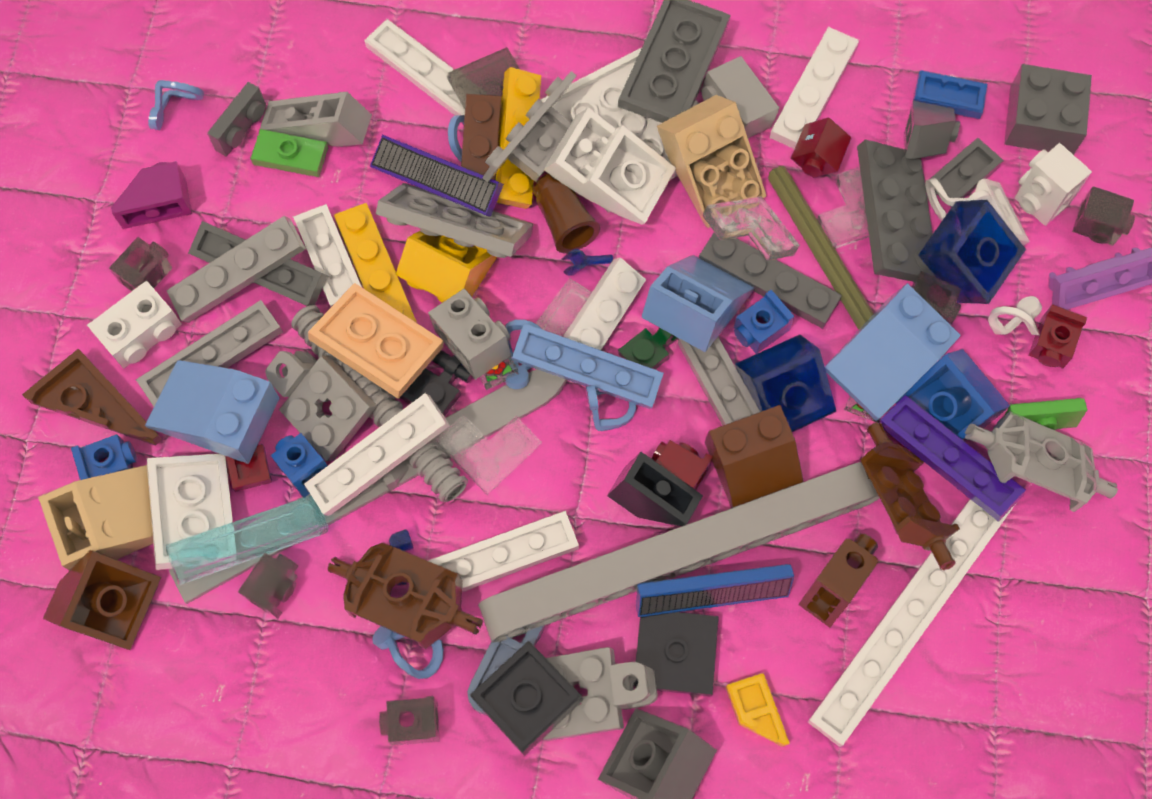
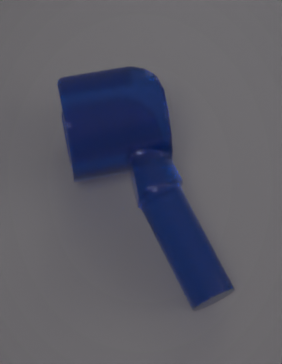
[561,249,613,276]
[389,529,414,586]

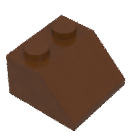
[704,405,804,508]

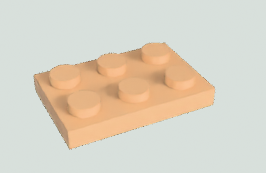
[308,283,444,399]

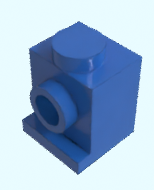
[734,290,795,354]
[270,433,328,498]
[71,434,137,480]

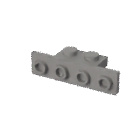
[483,71,577,182]

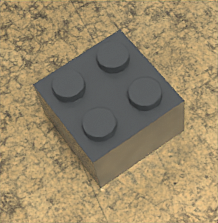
[1004,64,1092,155]

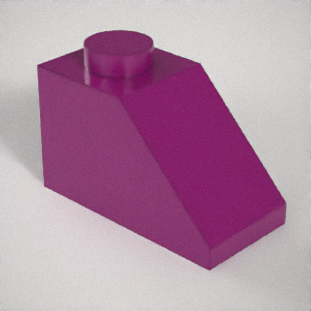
[111,161,192,229]

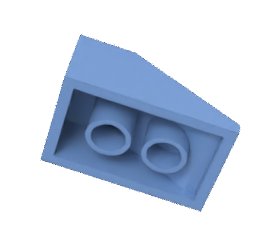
[823,283,961,421]
[145,360,280,464]

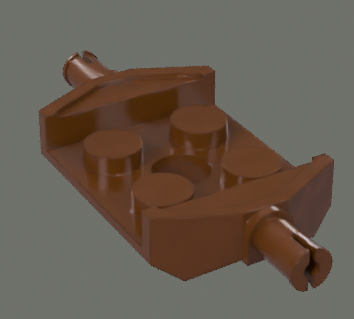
[860,422,960,570]
[328,542,483,649]

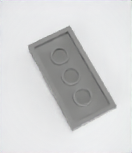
[376,183,534,258]

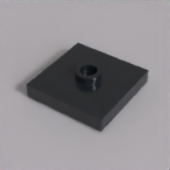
[633,612,719,697]
[470,640,584,756]

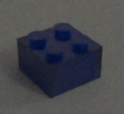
[918,200,1026,304]

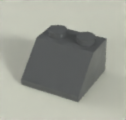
[598,708,717,799]

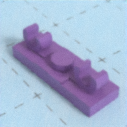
[1048,247,1152,310]

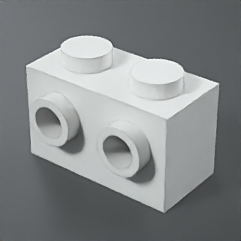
[1015,143,1092,226]
[87,281,182,369]

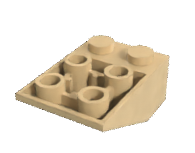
[657,95,766,228]
[38,465,153,571]

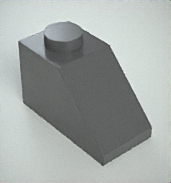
[904,101,960,159]

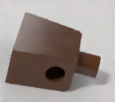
[798,533,879,627]

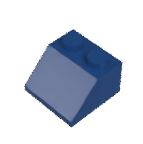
[896,349,1010,442]

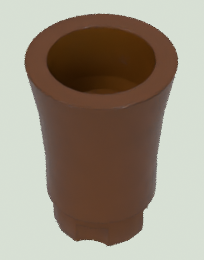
[532,174,601,253]

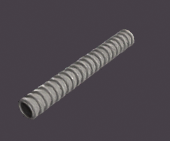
[291,305,468,503]

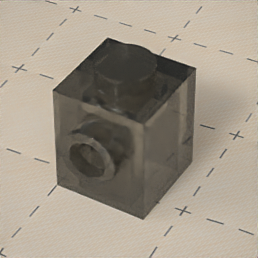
[1072,186,1135,245]

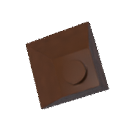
[43,550,161,650]

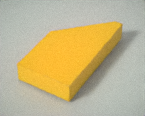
[725,673,790,747]

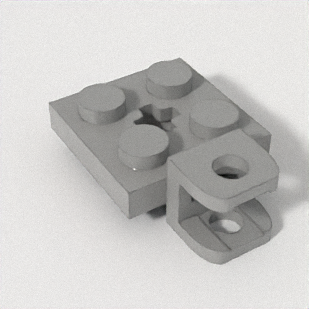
[265,351,377,461]
[543,647,658,741]

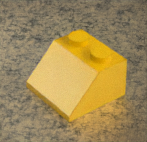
[395,231,497,303]

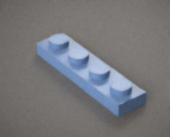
[511,323,664,409]

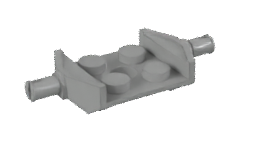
[965,411,1118,512]

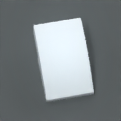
[543,107,676,225]

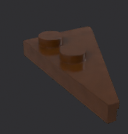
[22,348,163,446]

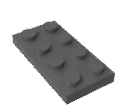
[618,0,731,123]
[857,140,939,285]

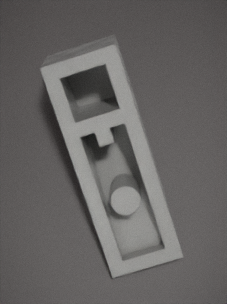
[259,92,372,147]

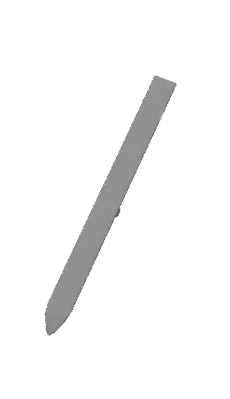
[169,369,567,604]

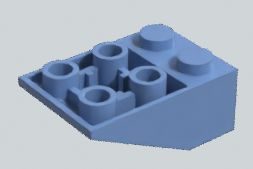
[641,255,755,352]

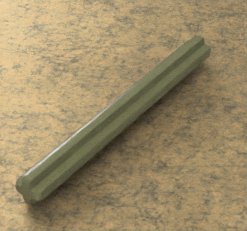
[768,166,874,330]

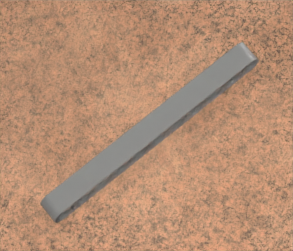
[478,462,880,643]

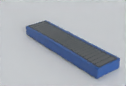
[635,564,794,617]

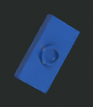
[913,70,988,119]

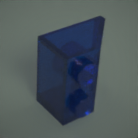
[735,334,837,432]

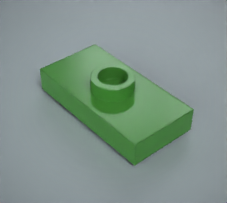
[250,129,328,177]
[1004,398,1087,430]

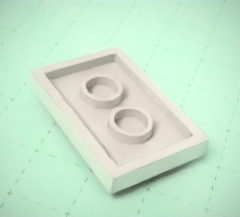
[147,454,237,570]

